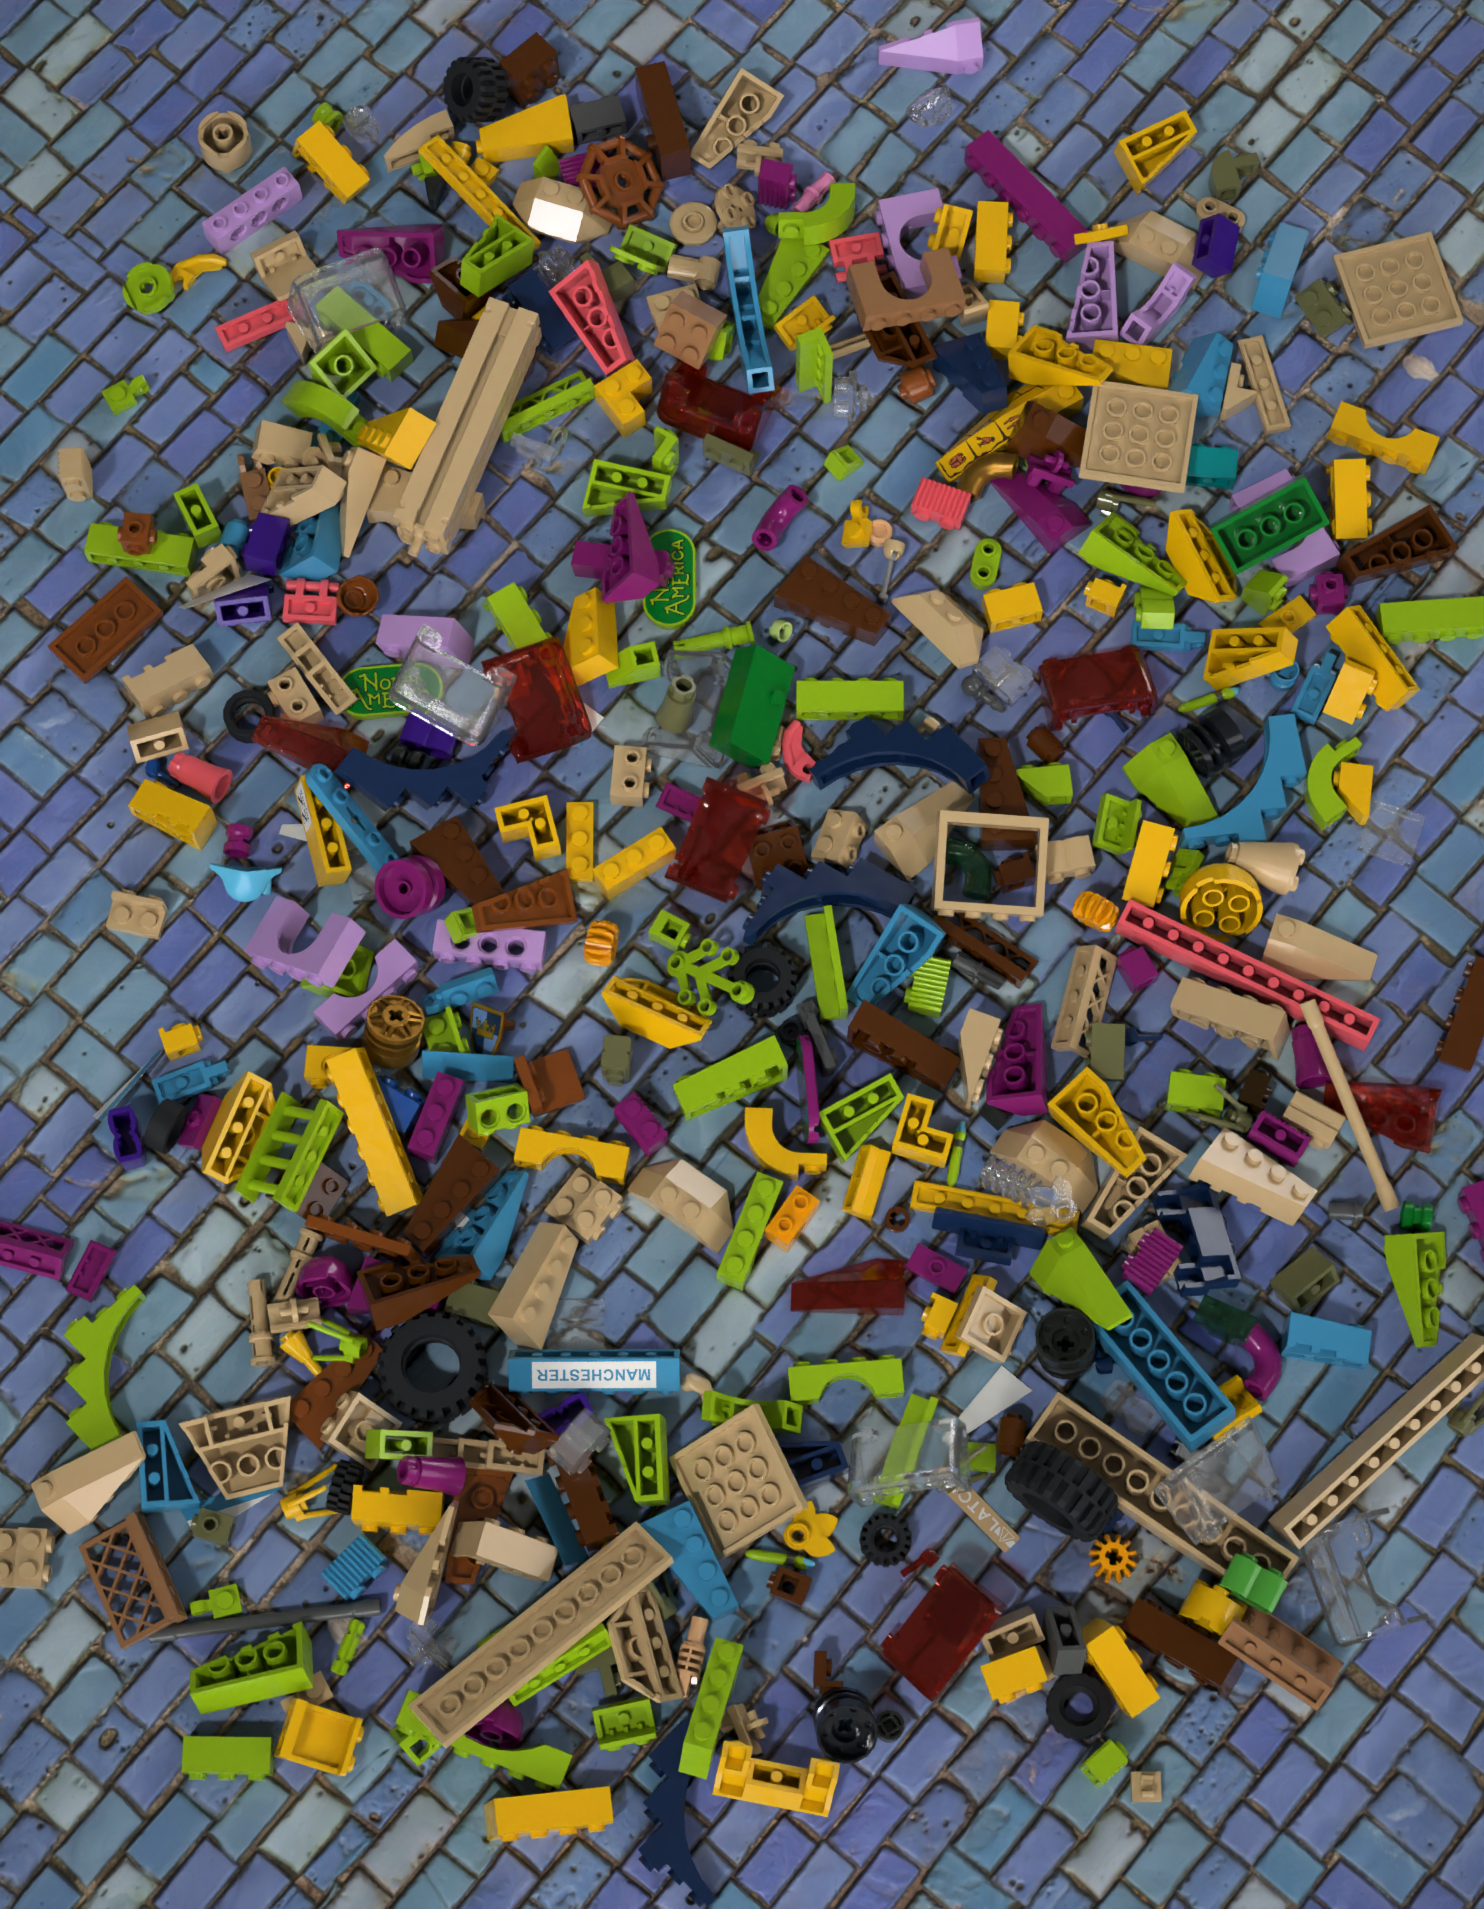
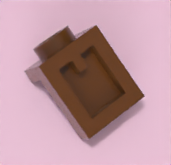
[813,1651,843,1695]

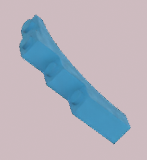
[722,225,775,394]
[1178,714,1307,850]

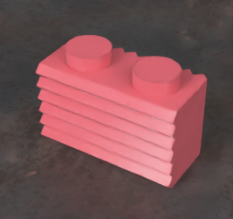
[910,477,971,530]

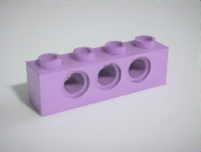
[201,166,303,256]
[432,919,547,973]

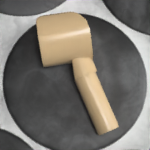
[917,717,941,735]
[770,726,785,761]

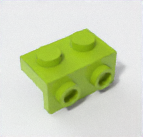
[652,426,679,478]
[1092,793,1142,855]
[592,1696,657,1751]

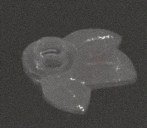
[1025,1176,1077,1226]

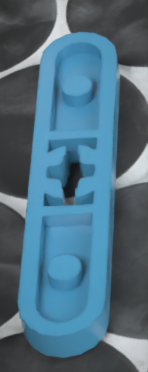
[305,764,400,873]

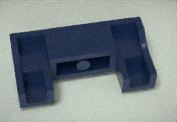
[1152,1182,1242,1297]

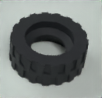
[1045,1673,1112,1741]

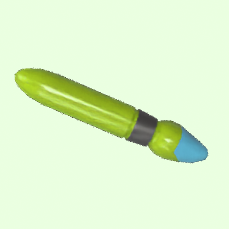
[1178,687,1240,713]
[947,1121,966,1187]
[745,1549,815,1570]

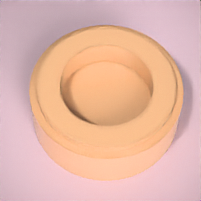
[870,519,893,547]

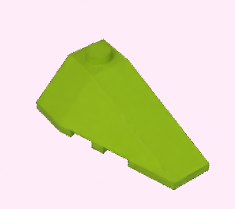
[1078,511,1188,596]
[1122,732,1219,829]
[1029,1227,1133,1331]
[1384,1232,1446,1348]

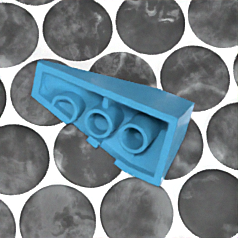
[280,503,342,581]
[846,904,946,1007]
[434,1171,529,1280]

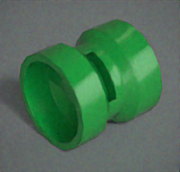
[1399,1200,1433,1232]

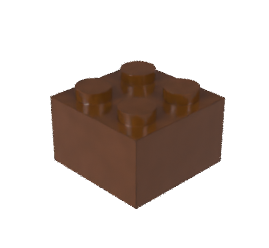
[499,32,560,109]

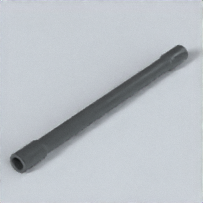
[148,1598,382,1644]

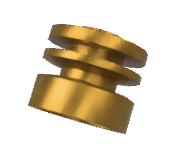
[362,995,425,1069]

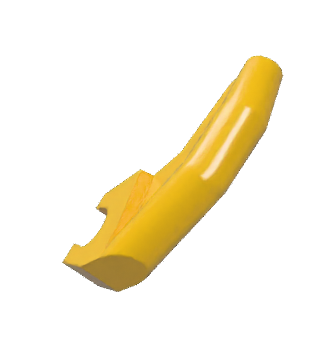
[170,253,228,290]

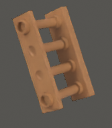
[1217,1601,1344,1711]

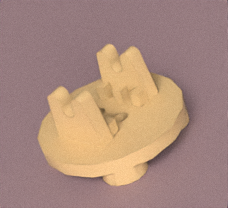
[714,183,756,230]

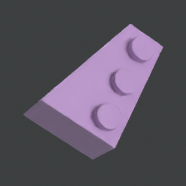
[375,614,475,670]

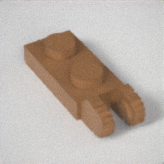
[237,454,270,523]

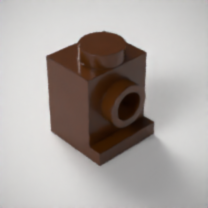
[992,851,1036,894]
[766,1566,812,1609]

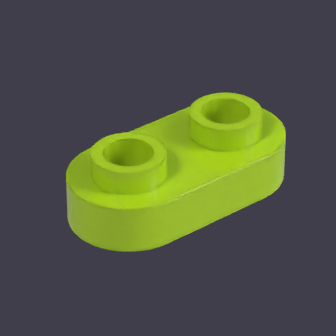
[969,538,1002,591]

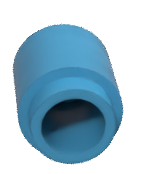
[218,519,249,561]

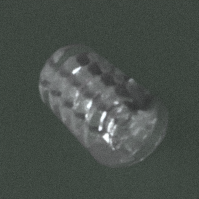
[979,1154,1042,1208]

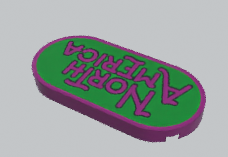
[795,1035,820,1144]

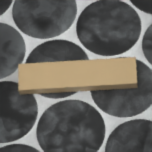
[1236,335,1291,435]

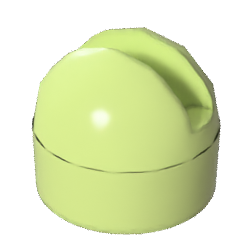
[769,619,792,642]

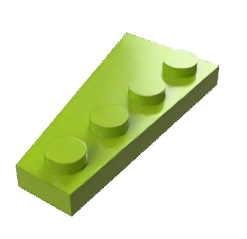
[758,238,830,331]

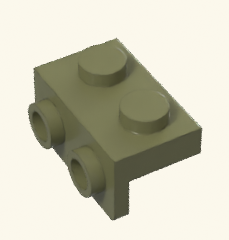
[1294,278,1354,339]
[702,433,760,477]

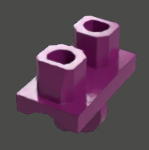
[1025,450,1075,495]

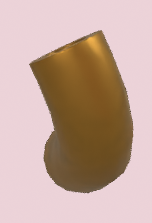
[956,452,1019,501]

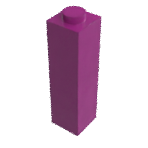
[571,541,675,587]

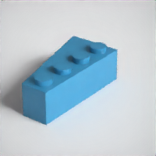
[640,1501,739,1622]

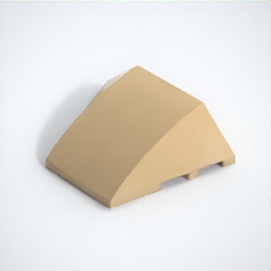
[178,1395,291,1500]

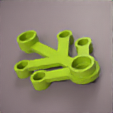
[667,938,755,1016]

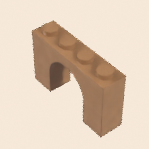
[846,248,966,332]

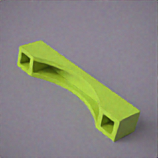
[394,1688,573,1791]

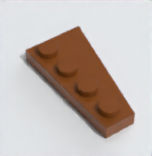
[472,869,577,933]

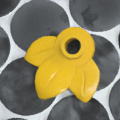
[784,1501,838,1557]

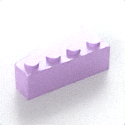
[1066,241,1119,351]

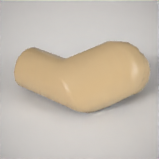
[680,1373,713,1402]

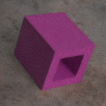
[1116,946,1159,994]

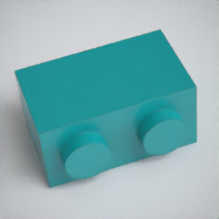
[1185,443,1238,490]

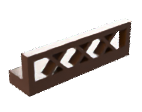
[933,912,1039,989]

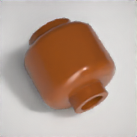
[897,365,937,404]

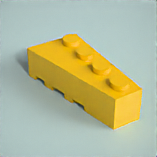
[356,407,437,470]
[484,1786,614,1842]

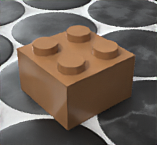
[653,291,728,370]

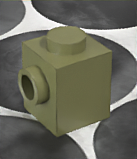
[190,1508,237,1548]

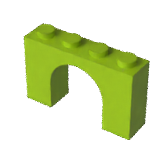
[678,1637,744,1780]

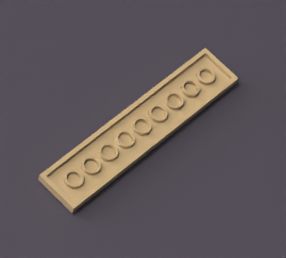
[408,1521,674,1749]

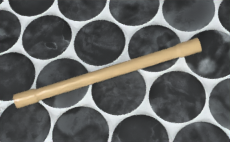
[1299,999,1400,1212]

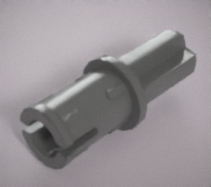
[951,951,1005,990]

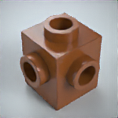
[117,512,157,556]

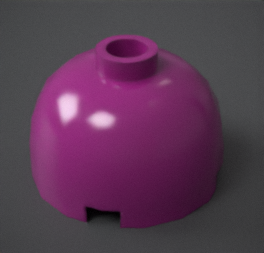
[296,1255,353,1308]
[465,1698,523,1749]

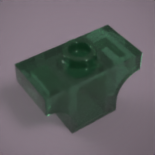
[1193,1295,1257,1346]

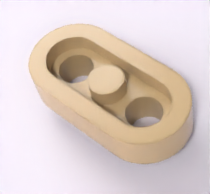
[1195,197,1245,233]

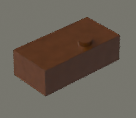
[635,61,691,181]

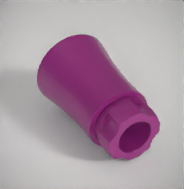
[1291,1024,1332,1089]
[397,1456,466,1496]

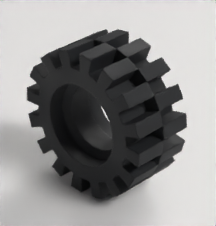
[326,1459,364,1516]
[859,1512,912,1567]

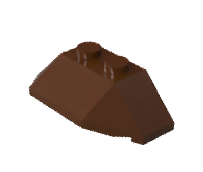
[857,271,937,368]
[469,1382,560,1455]

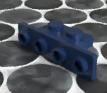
[932,1207,1046,1266]

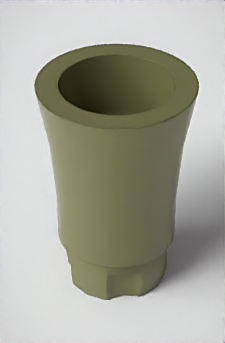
[656,675,696,733]

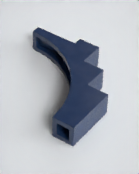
[809,716,991,794]
[334,729,511,812]
[742,858,917,946]
[638,1712,717,1909]

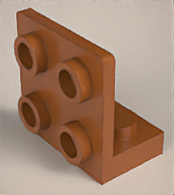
[514,1049,585,1118]

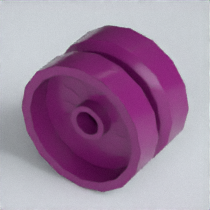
[374,855,446,919]

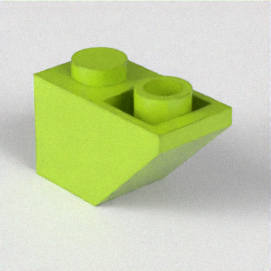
[1240,569,1289,617]
[606,641,661,688]
[1015,762,1073,806]

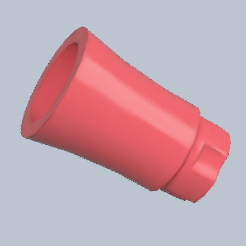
[168,752,233,804]

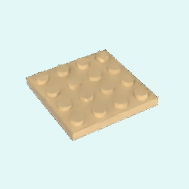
[1332,231,1464,349]
[1079,381,1199,494]
[668,1403,809,1561]

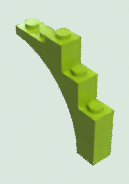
[64,1284,146,1451]

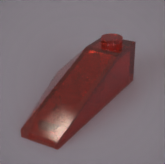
[250,715,369,789]
[1323,1080,1442,1153]
[790,1258,905,1316]

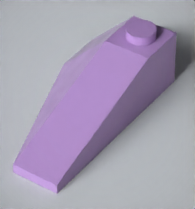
[877,17,983,75]

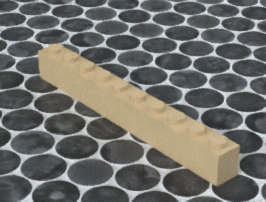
[1268,1333,1484,1549]

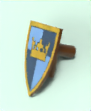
[470,1001,516,1055]

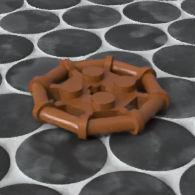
[576,134,665,230]

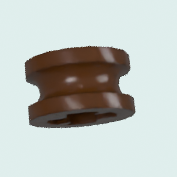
[885,1206,910,1233]

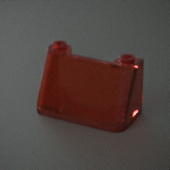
[657,359,782,452]
[481,637,592,764]
[1037,645,1158,731]
[664,777,771,904]
[880,1562,1008,1702]

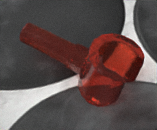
[900,1549,940,1577]

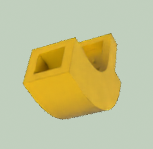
[745,1107,827,1181]

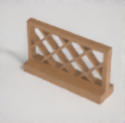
[78,1512,188,1650]

